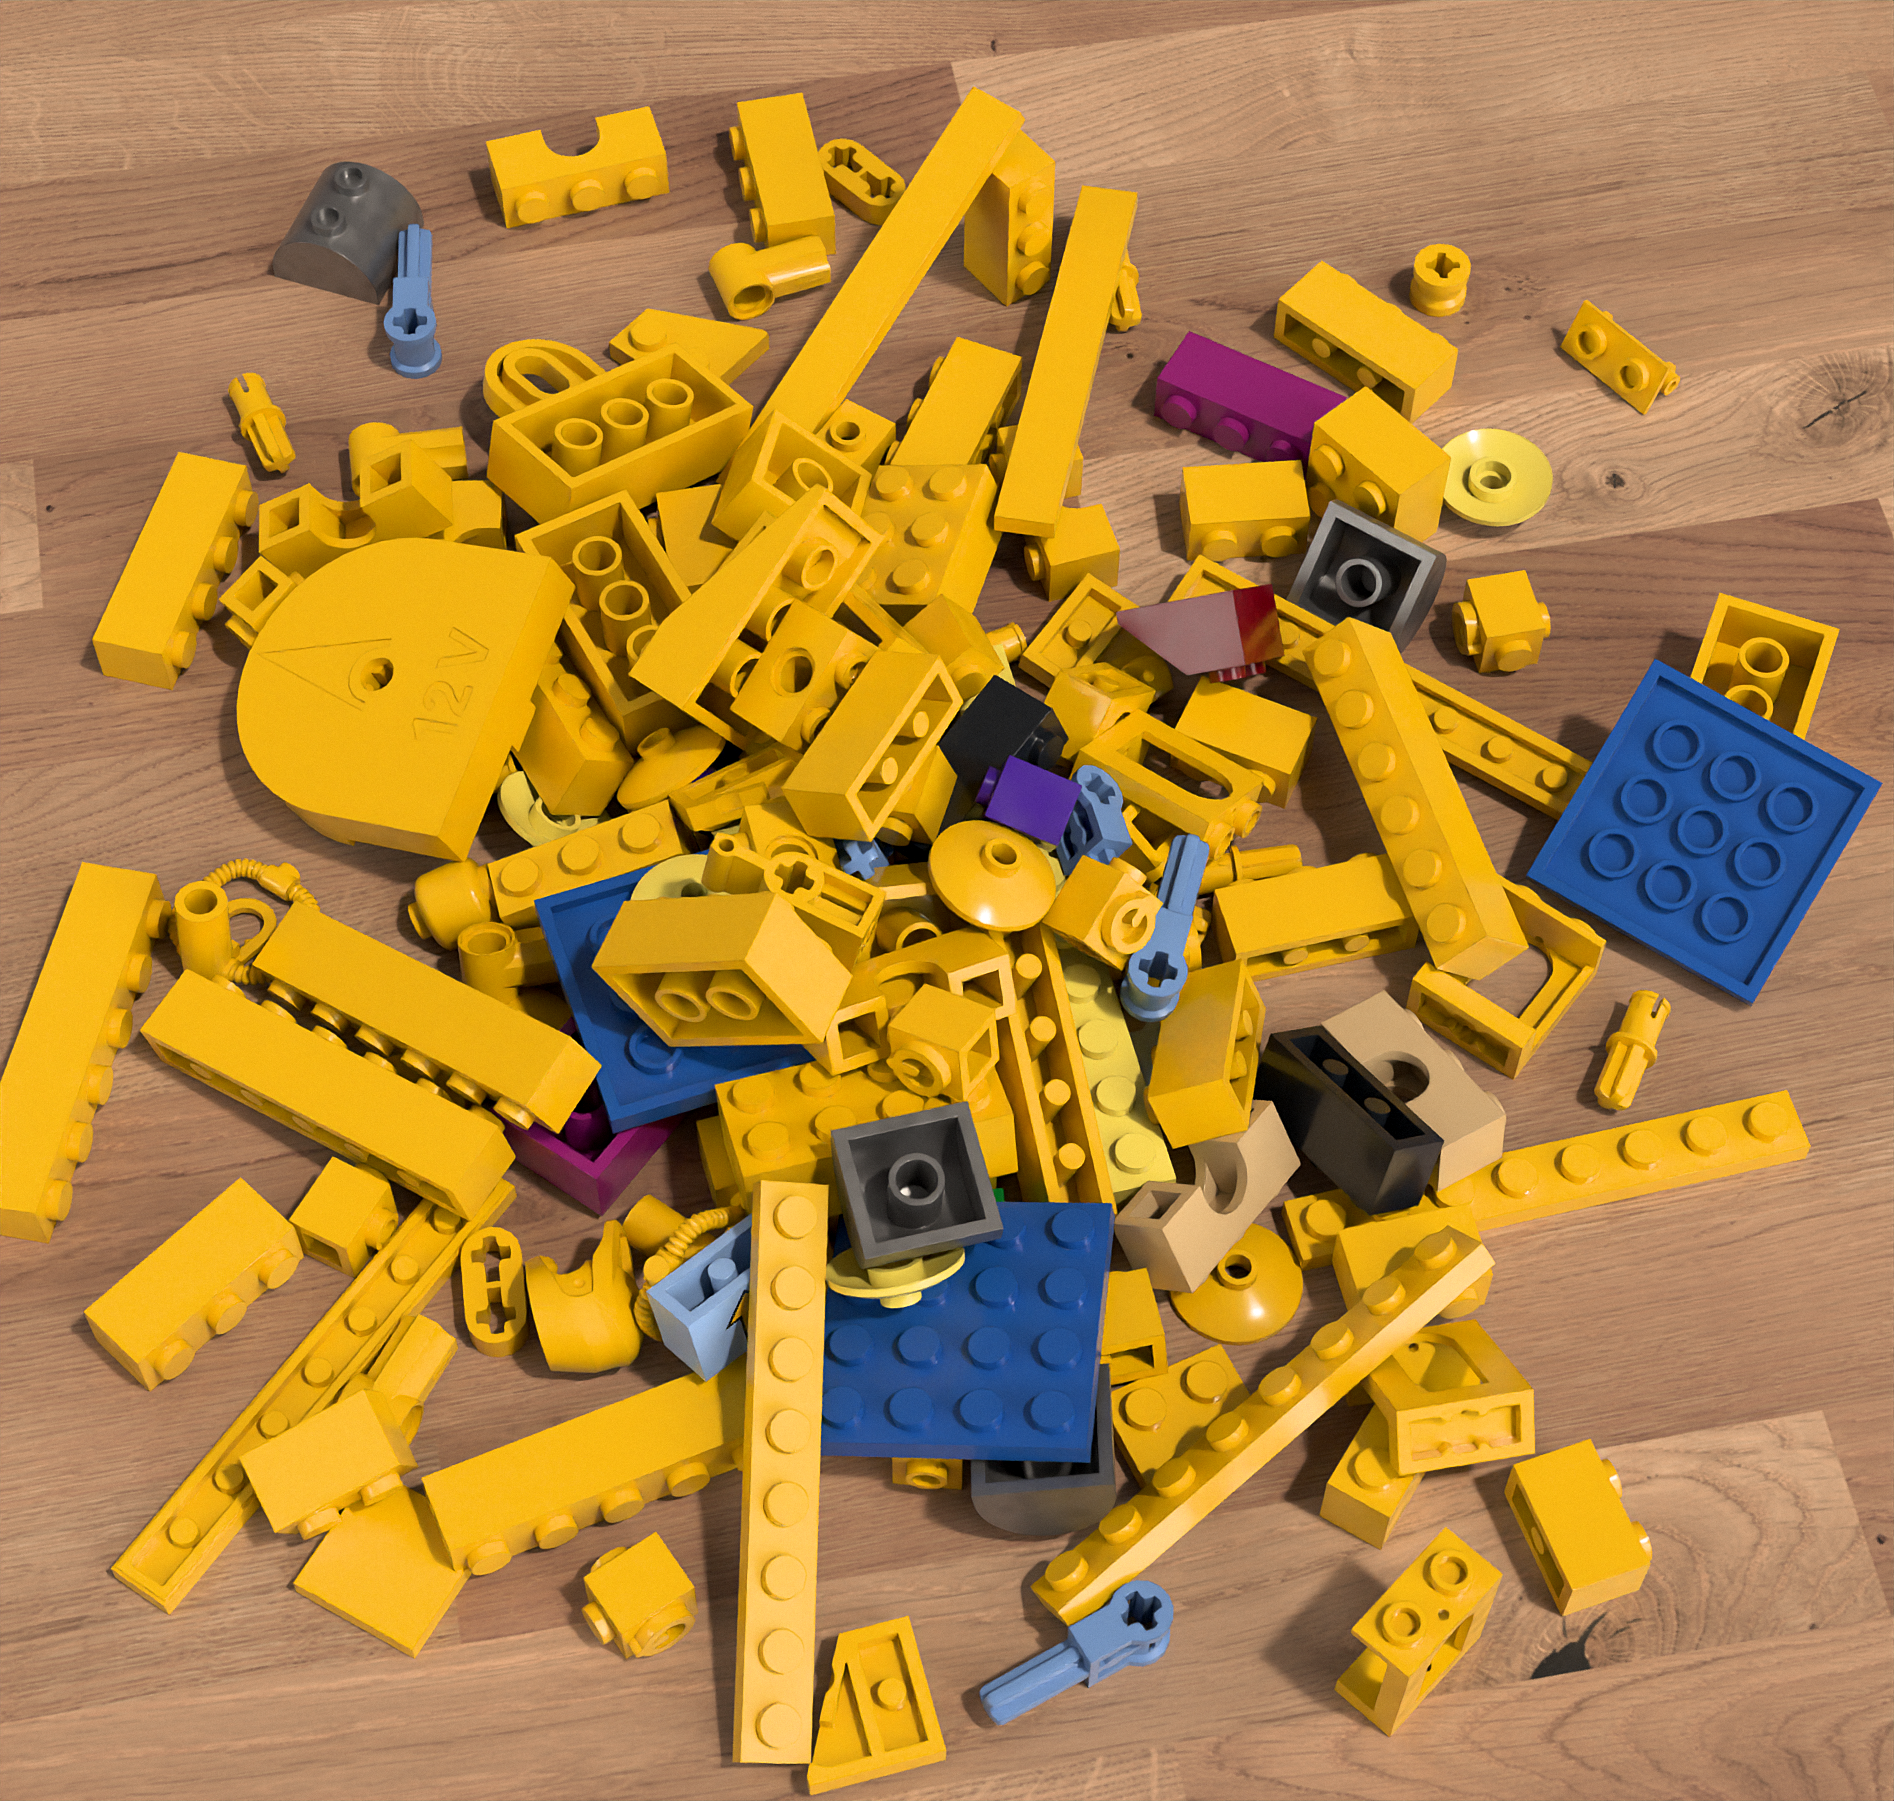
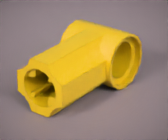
[708,235,831,320]
[348,422,469,497]
[458,922,559,1005]
[337,1314,458,1446]

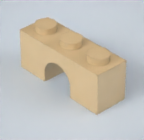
[1321,990,1506,1192]
[1114,1100,1301,1293]

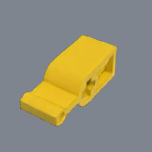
[701,833,887,973]

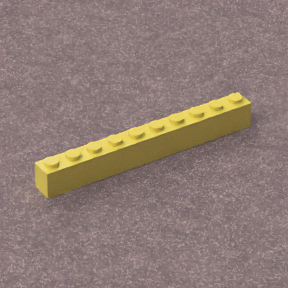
[950,644,1176,1214]

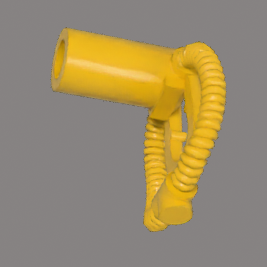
[167,858,320,985]
[622,1194,747,1342]

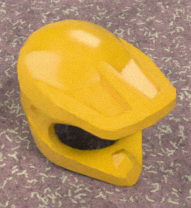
[525,1219,645,1373]

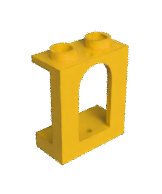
[1069,709,1265,861]
[1406,874,1607,1080]
[1346,1319,1535,1476]
[1334,1527,1503,1737]

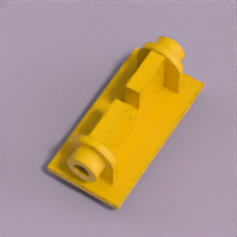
[1560,300,1680,415]

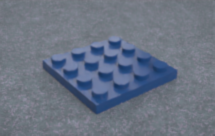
[1526,659,1883,1007]
[534,849,816,1134]
[820,1202,1115,1463]

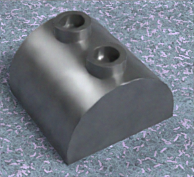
[273,162,424,305]
[1286,499,1447,654]
[831,1101,1004,1269]
[971,1363,1116,1536]

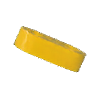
[818,138,906,225]
[460,1227,530,1357]

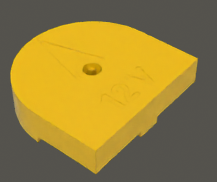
[237,537,576,863]

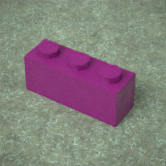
[1154,331,1347,481]

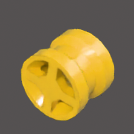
[1409,243,1471,317]

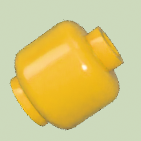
[408,857,501,951]

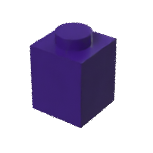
[974,755,1082,852]

